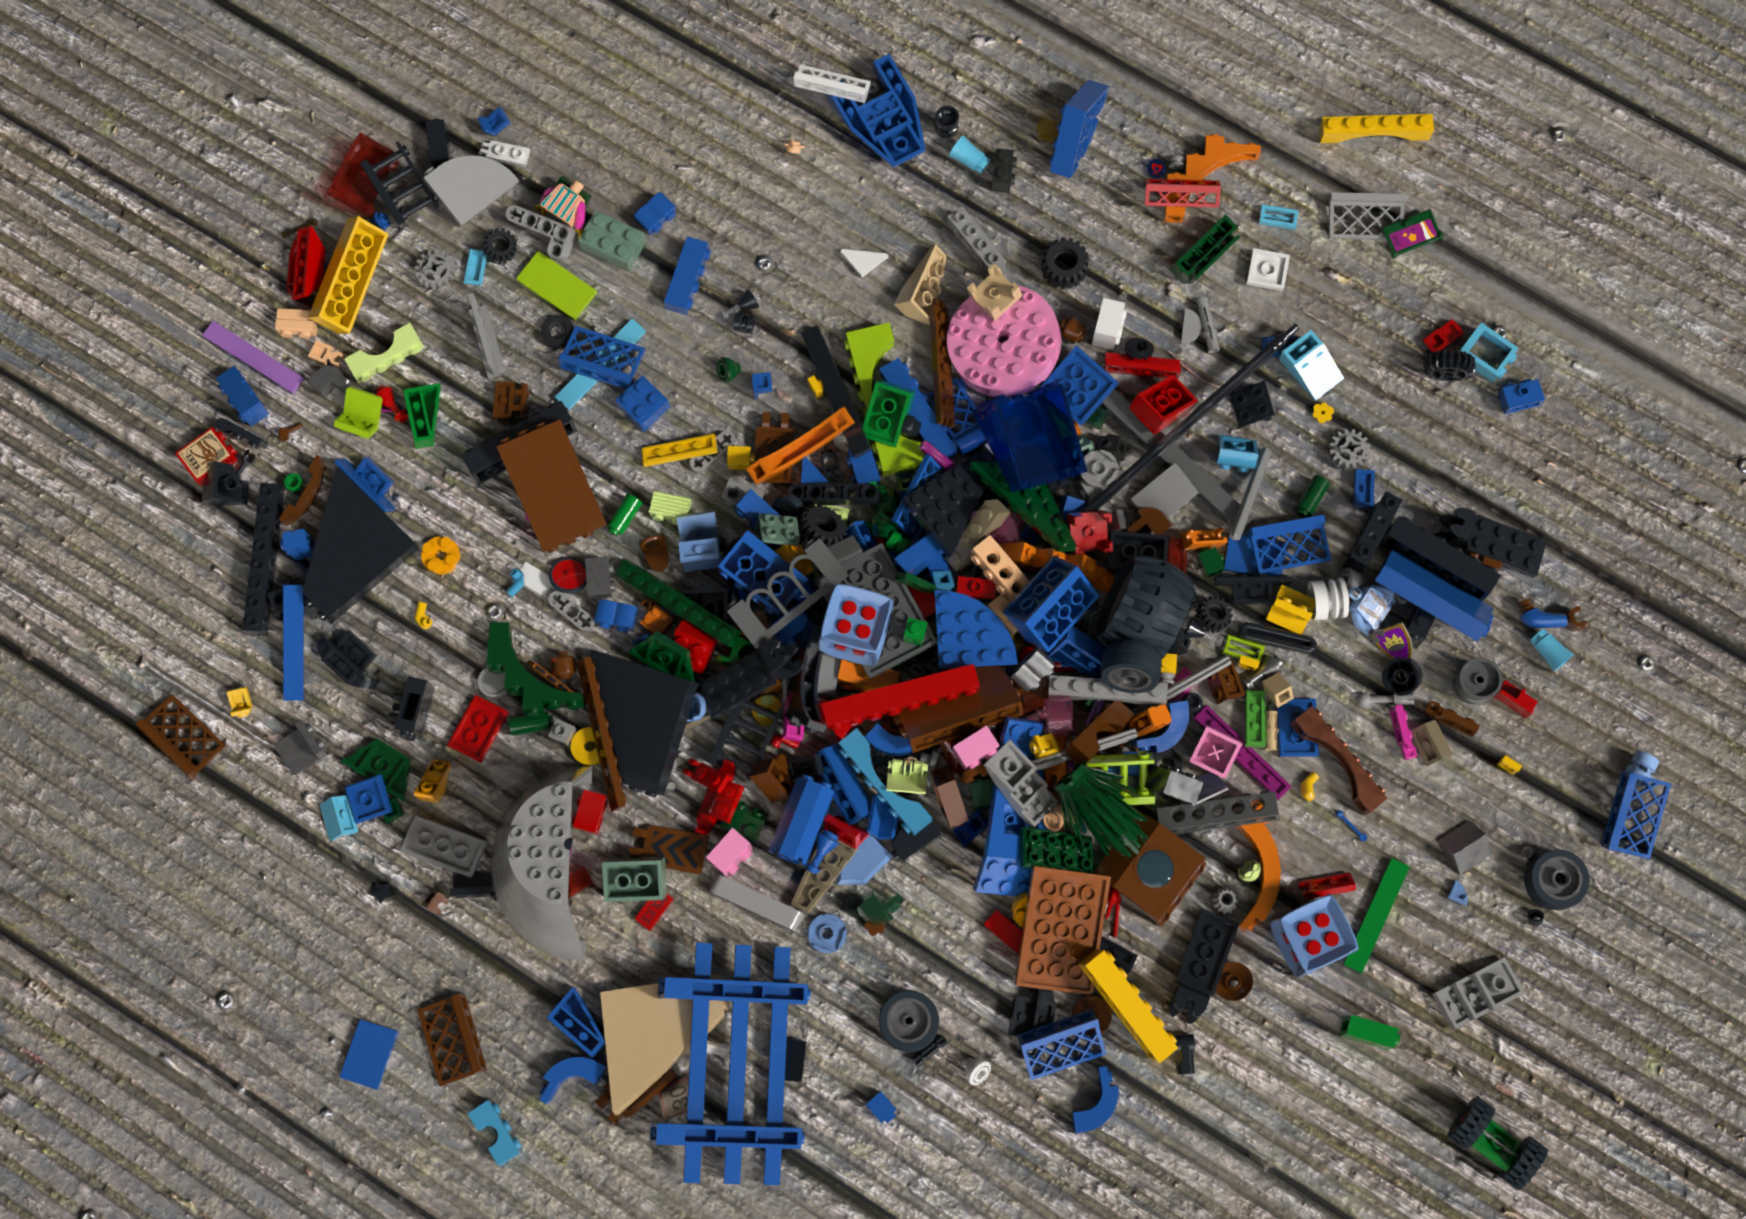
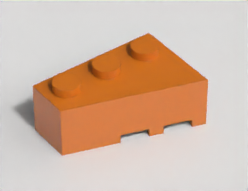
[838,659,900,693]

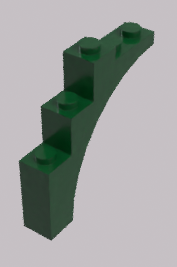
[486,622,584,717]

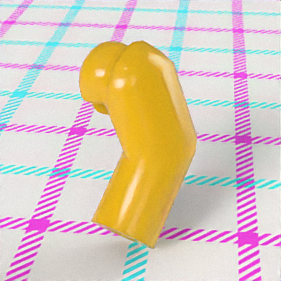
[1300,771,1319,801]

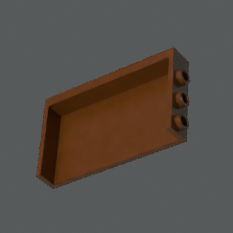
[496,419,607,553]
[893,665,1023,753]

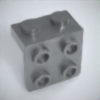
[275,720,328,776]

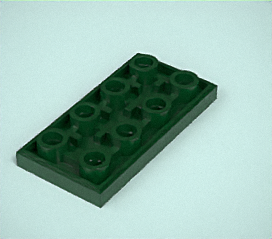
[1020,827,1093,873]

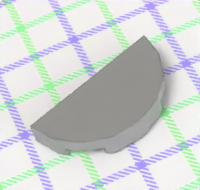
[1181,308,1202,345]

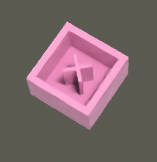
[1189,725,1243,779]
[952,726,1000,771]
[706,828,753,878]

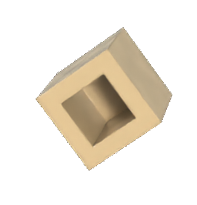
[1262,672,1294,708]

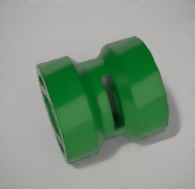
[885,531,912,555]

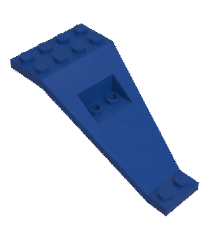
[973,717,1051,896]

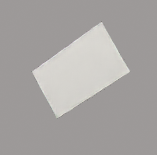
[520,562,552,597]

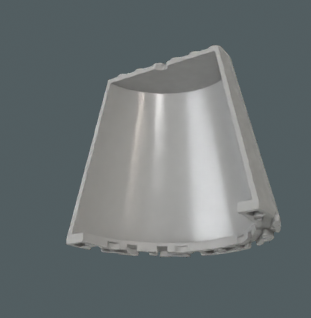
[491,765,593,961]

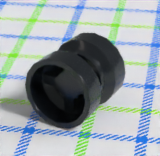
[733,312,756,334]

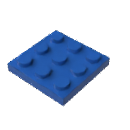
[1039,345,1119,426]

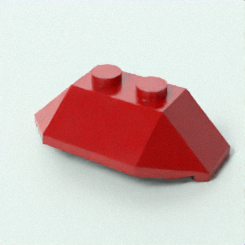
[286,226,326,300]

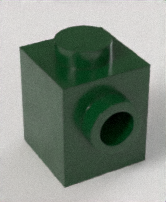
[1196,547,1225,579]

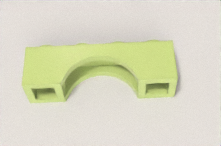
[344,323,424,383]

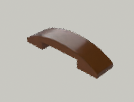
[279,455,325,526]

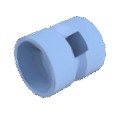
[1625,750,1659,787]

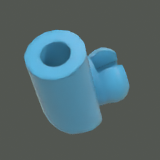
[506,568,524,598]

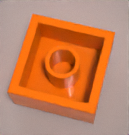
[640,605,675,635]

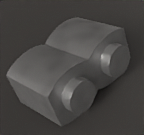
[1010,647,1054,692]

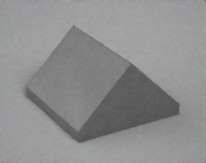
[1437,821,1493,875]

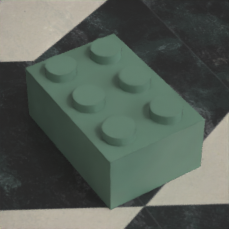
[578,210,647,272]
[602,856,667,902]

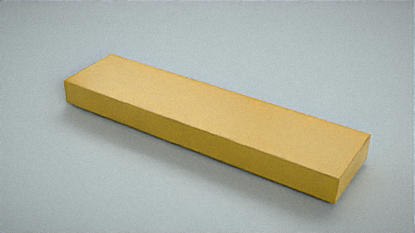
[641,434,718,467]

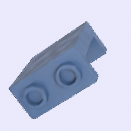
[678,538,722,572]

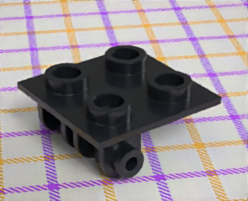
[1230,380,1275,428]

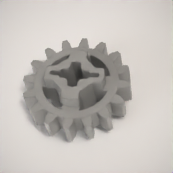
[415,250,456,290]
[1328,429,1371,470]

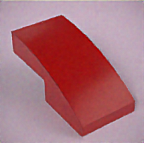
[1423,319,1464,352]

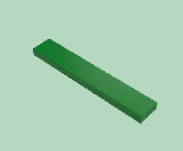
[1343,858,1410,974]

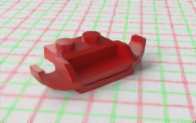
[694,759,745,835]

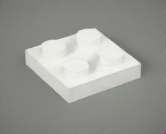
[1246,248,1290,292]

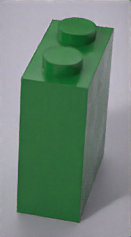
[1339,1014,1400,1050]

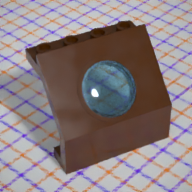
[1093,811,1207,927]

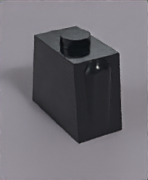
[1406,606,1435,649]

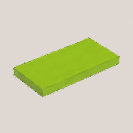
[516,251,598,321]

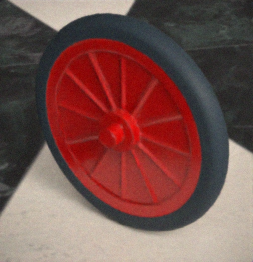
[549,557,587,594]

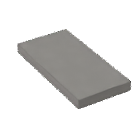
[399,815,488,878]

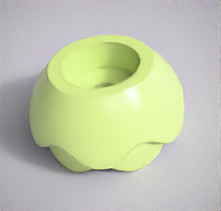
[1238,859,1261,882]

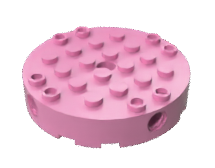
[947,285,1062,398]

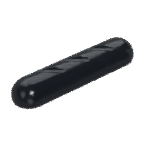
[1239,622,1317,654]

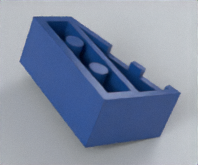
[1045,626,1106,679]

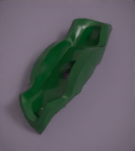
[871,489,901,539]

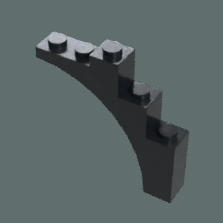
[785,619,827,733]

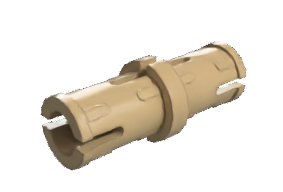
[1264,711,1279,751]

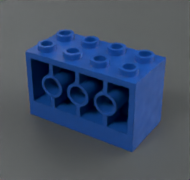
[718,530,808,616]
[1003,555,1099,653]

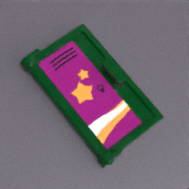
[1382,209,1444,259]

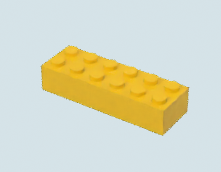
[308,216,389,335]
[1078,949,1178,1064]

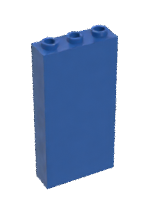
[1375,548,1494,642]

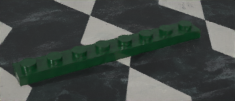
[615,558,741,647]

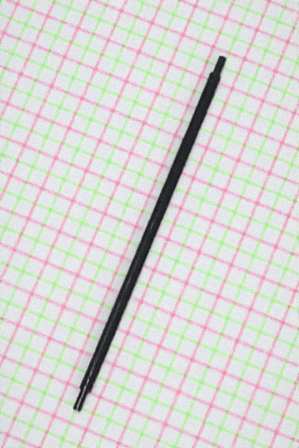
[1040,323,1300,549]

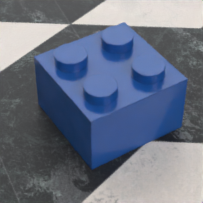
[615,375,671,433]

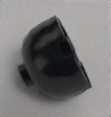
[1382,656,1423,696]

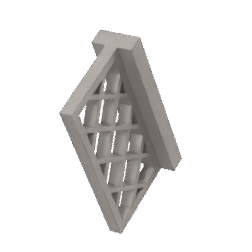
[1328,192,1406,240]
[468,293,507,379]

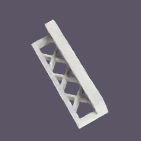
[794,64,871,103]

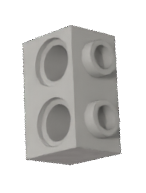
[720,477,765,510]

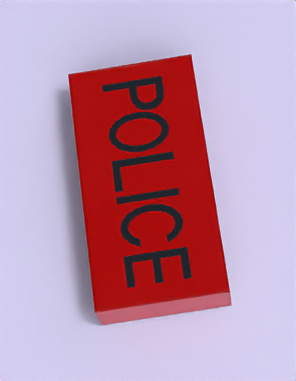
[635,894,674,931]

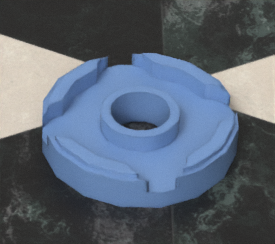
[807,913,847,954]

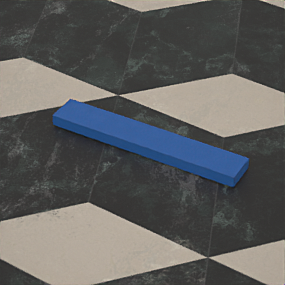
[283,585,304,701]

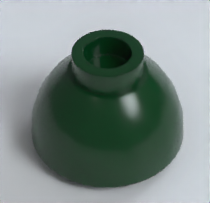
[716,357,741,383]

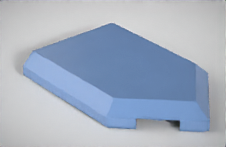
[837,829,893,885]

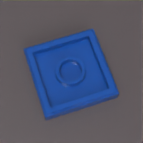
[345,774,393,824]

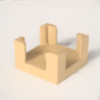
[966,263,1022,321]

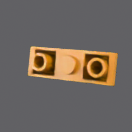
[414,759,451,803]

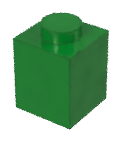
[903,618,928,646]

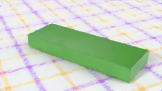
[1245,690,1265,748]

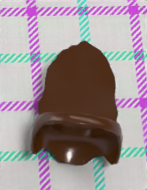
[639,533,669,572]

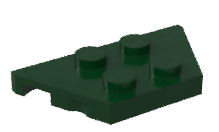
[628,631,695,682]
[341,738,411,802]

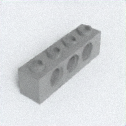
[947,206,1007,276]

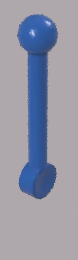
[1335,810,1367,842]

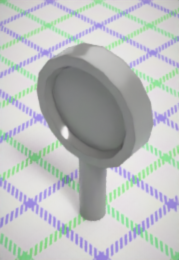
[478,667,507,699]

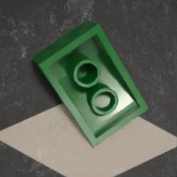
[863,380,916,448]

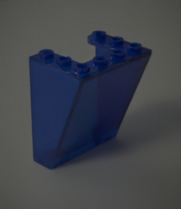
[973,382,1088,493]

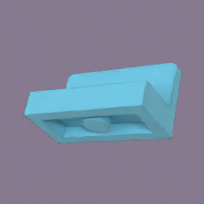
[320,795,358,841]

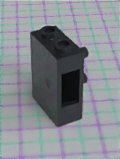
[388,676,435,742]

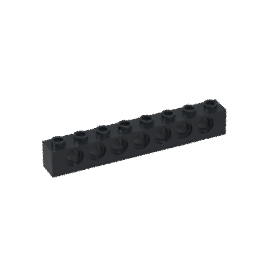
[242,483,285,637]

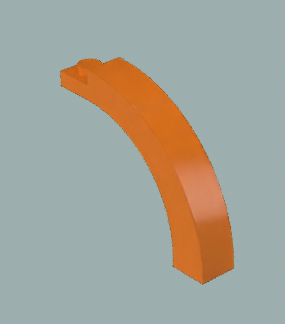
[747,407,855,485]
[1235,823,1281,932]

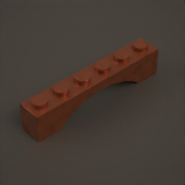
[1289,706,1388,815]

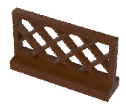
[135,694,226,781]
[417,994,488,1087]

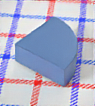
[1447,879,1468,906]

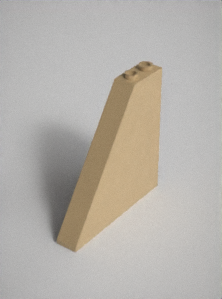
[600,974,729,1115]

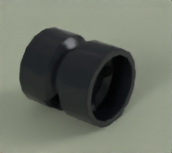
[935,106,959,138]

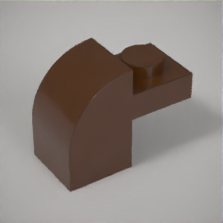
[1127,507,1174,535]

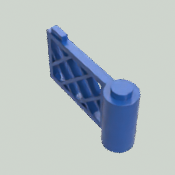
[926,377,995,456]

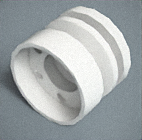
[1307,577,1349,621]

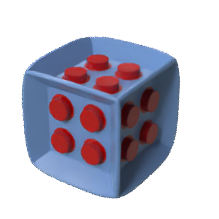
[819,584,893,666]
[1270,894,1359,978]

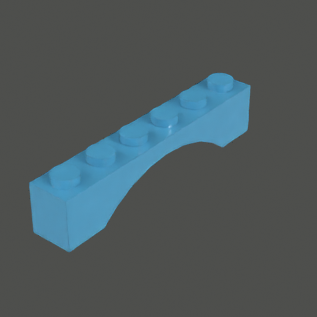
[839,728,932,836]

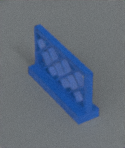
[558,325,645,390]
[892,454,945,540]
[1246,515,1332,574]
[1601,770,1671,859]
[1017,1009,1106,1080]

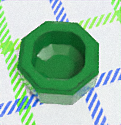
[284,473,304,493]

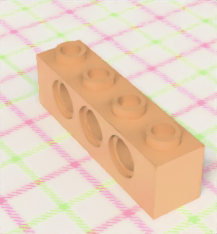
[970,535,1030,604]

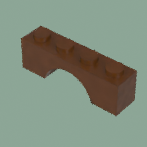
[1065,701,1134,764]

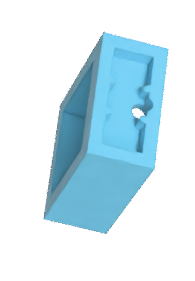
[1460,322,1518,382]

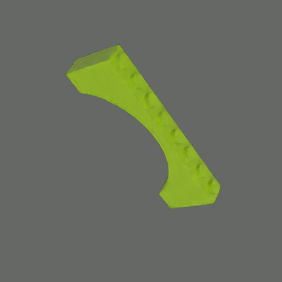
[843,322,925,477]

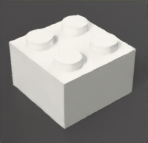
[1092,298,1127,350]

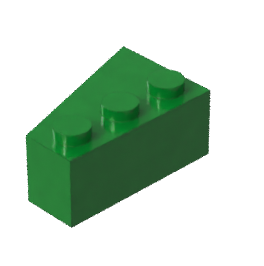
[403,383,441,450]

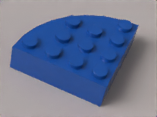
[1049,80,1109,178]
[935,590,1018,669]

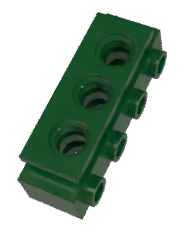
[1169,214,1240,284]

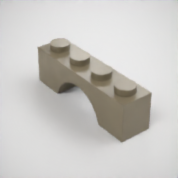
[944,500,1010,571]

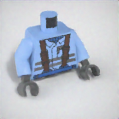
[1348,585,1406,643]

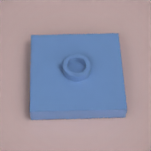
[677,510,721,548]

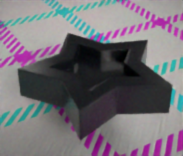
[370,882,393,904]

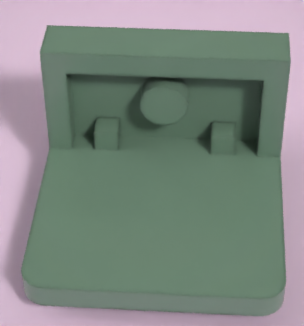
[755,513,800,546]

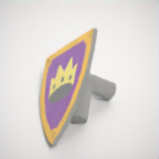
[1370,622,1412,659]

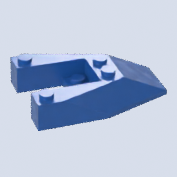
[826,54,926,168]

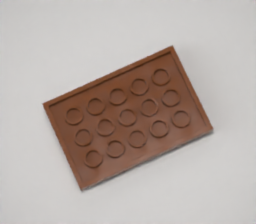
[1014,866,1111,995]

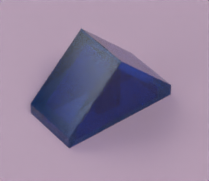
[953,810,988,846]

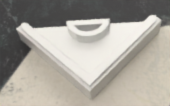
[840,249,888,278]

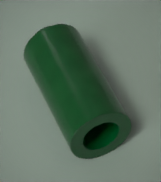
[1295,475,1330,518]
[509,711,554,736]

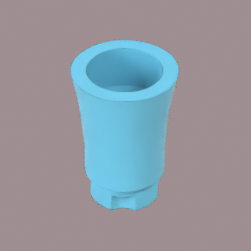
[949,135,991,174]
[1530,629,1574,672]

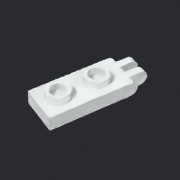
[479,140,530,168]

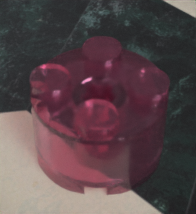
[984,514,1022,544]
[1043,696,1075,737]

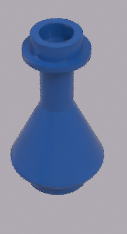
[806,829,839,874]

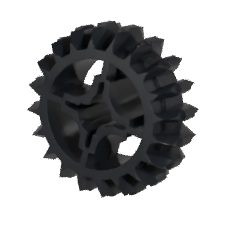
[1423,349,1476,382]

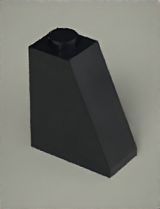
[891,822,941,863]

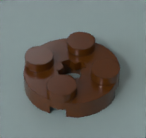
[957,762,989,785]
[1071,996,1112,1037]

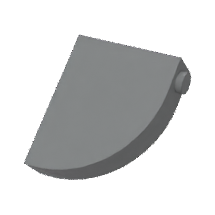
[423,155,519,227]

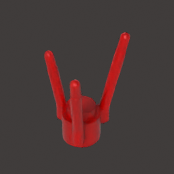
[1105,886,1122,938]

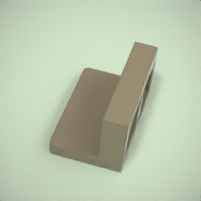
[1411,720,1453,766]

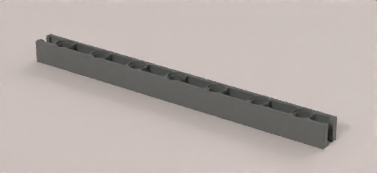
[1055,341,1254,529]

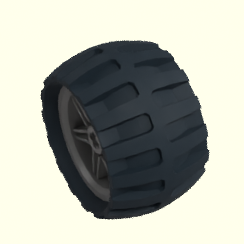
[1095,555,1194,658]

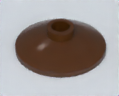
[1215,962,1253,1001]

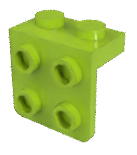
[334,386,382,439]

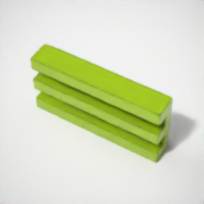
[1222,635,1265,665]

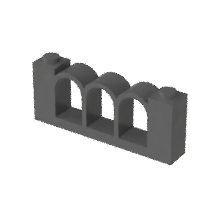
[727,538,849,648]

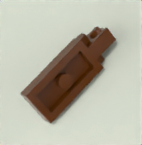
[1424,700,1480,737]

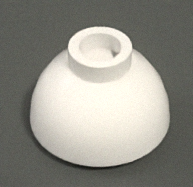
[964,1058,991,1085]

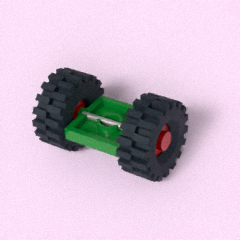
[1447,1096,1548,1190]

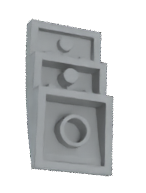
[984,740,1059,828]
[1432,957,1525,1030]

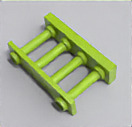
[1073,751,1155,805]

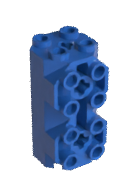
[768,774,834,866]

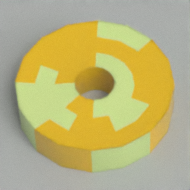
[752,695,783,727]

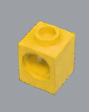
[727,446,755,470]

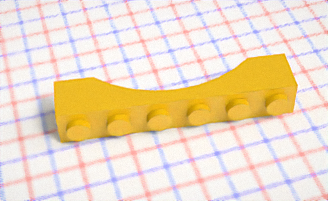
[1319,114,1434,143]

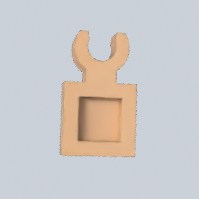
[308,340,345,368]

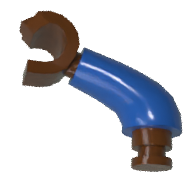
[1517,598,1590,632]

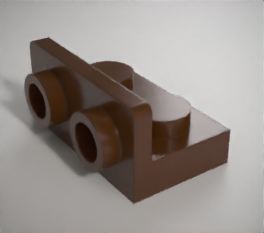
[1206,659,1245,705]

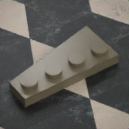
[790,839,859,914]

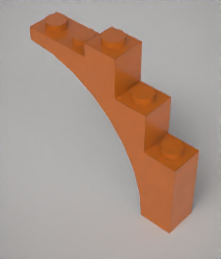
[1164,134,1261,223]
[987,542,1114,593]

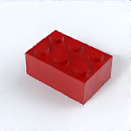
[1129,374,1198,435]

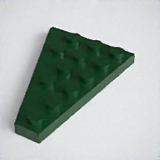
[969,462,1077,552]

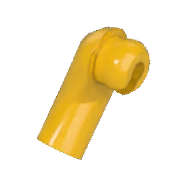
[414,602,432,629]

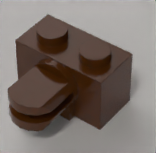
[749,754,795,803]

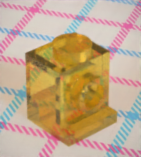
[1036,118,1059,145]

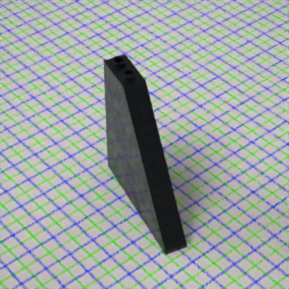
[302,468,418,625]
[590,649,699,798]

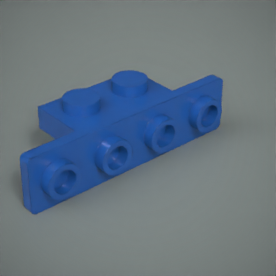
[334,457,396,512]

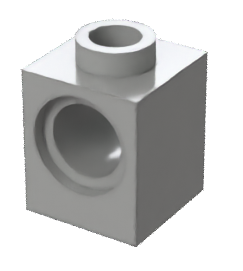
[548,719,577,748]

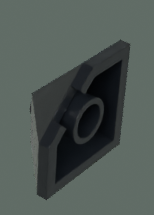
[202,461,248,506]

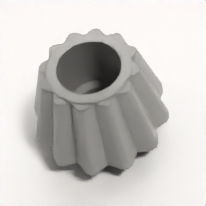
[1211,887,1239,914]

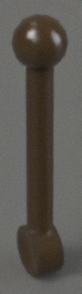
[281,219,318,239]

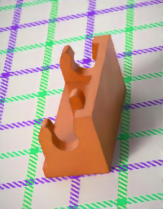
[1181,528,1227,550]

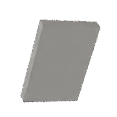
[1131,463,1200,517]

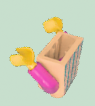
[534,180,586,239]

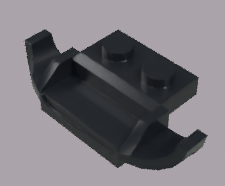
[317,630,380,690]
[1008,988,1056,1059]

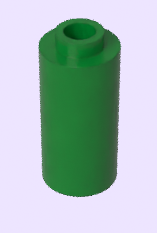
[606,493,643,536]

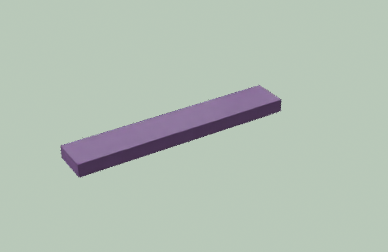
[202,321,304,394]

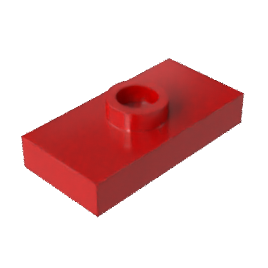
[957,576,996,600]

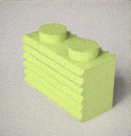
[649,491,692,525]

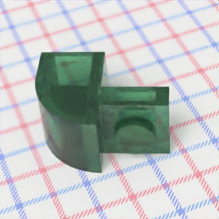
[855,894,903,926]

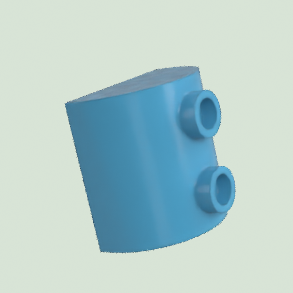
[1216,435,1258,472]

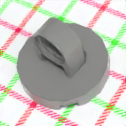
[1080,450,1118,488]

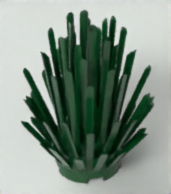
[1054,761,1148,857]

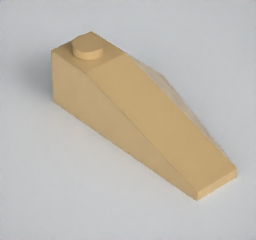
[894,244,946,325]

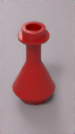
[374,385,408,423]

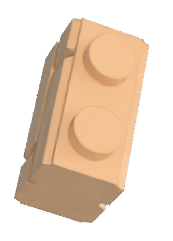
[275,308,318,339]

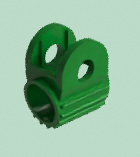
[714,637,760,667]

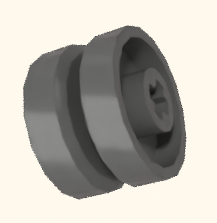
[1453,658,1503,705]

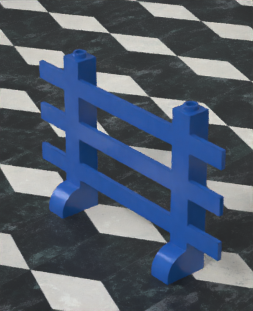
[649,943,811,1185]

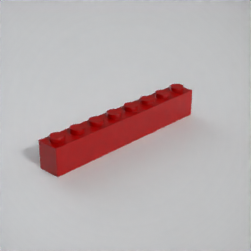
[821,664,980,731]

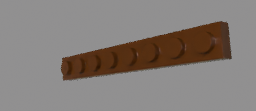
[577,657,626,812]

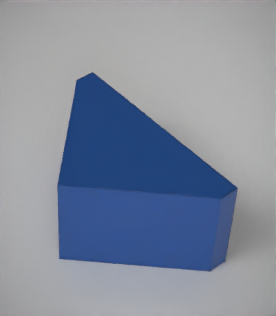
[801,457,829,484]

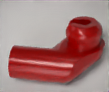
[770,734,800,750]

